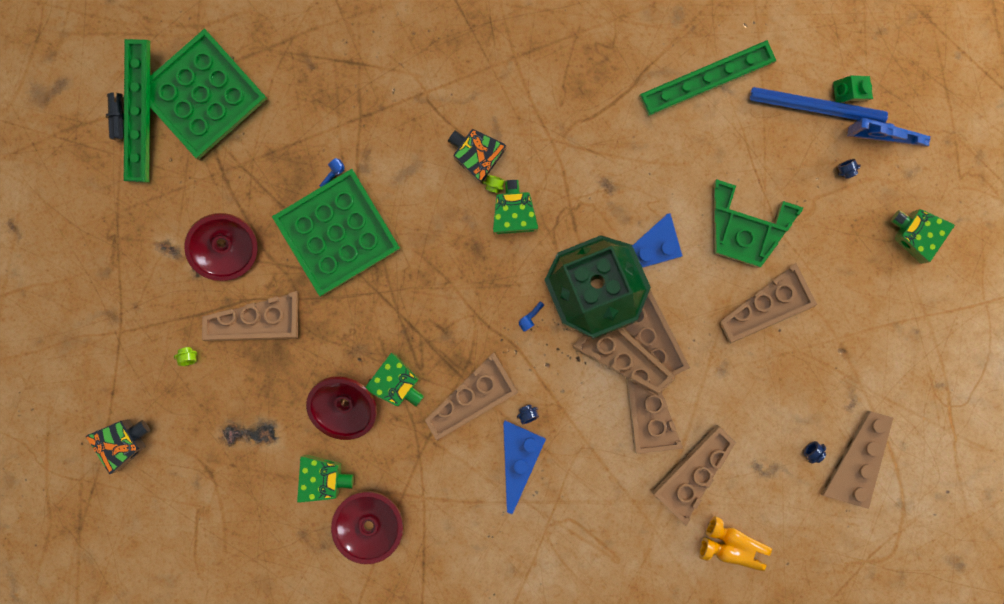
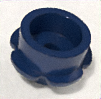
[837,159,861,179]
[517,405,539,425]
[804,441,826,464]

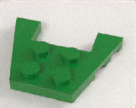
[714,179,804,268]

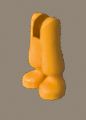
[699,516,772,571]

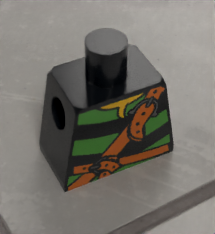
[448,129,506,185]
[85,419,150,475]

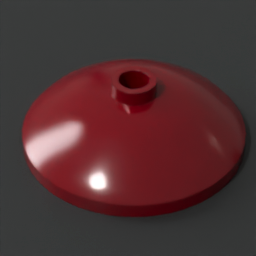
[184,213,258,281]
[306,376,377,440]
[331,491,403,564]

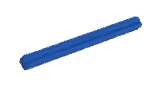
[750,87,888,123]

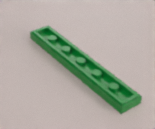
[124,39,150,182]
[639,40,777,117]

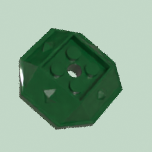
[544,235,651,339]

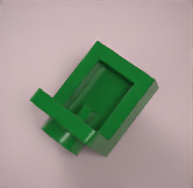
[833,75,873,103]

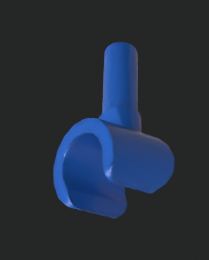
[319,158,345,187]
[519,301,544,332]

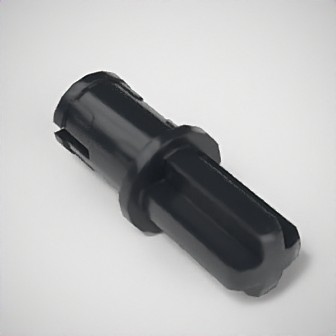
[106,93,124,140]

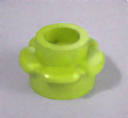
[483,175,505,193]
[174,347,197,366]

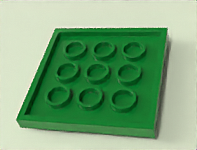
[150,28,268,160]
[272,169,401,297]

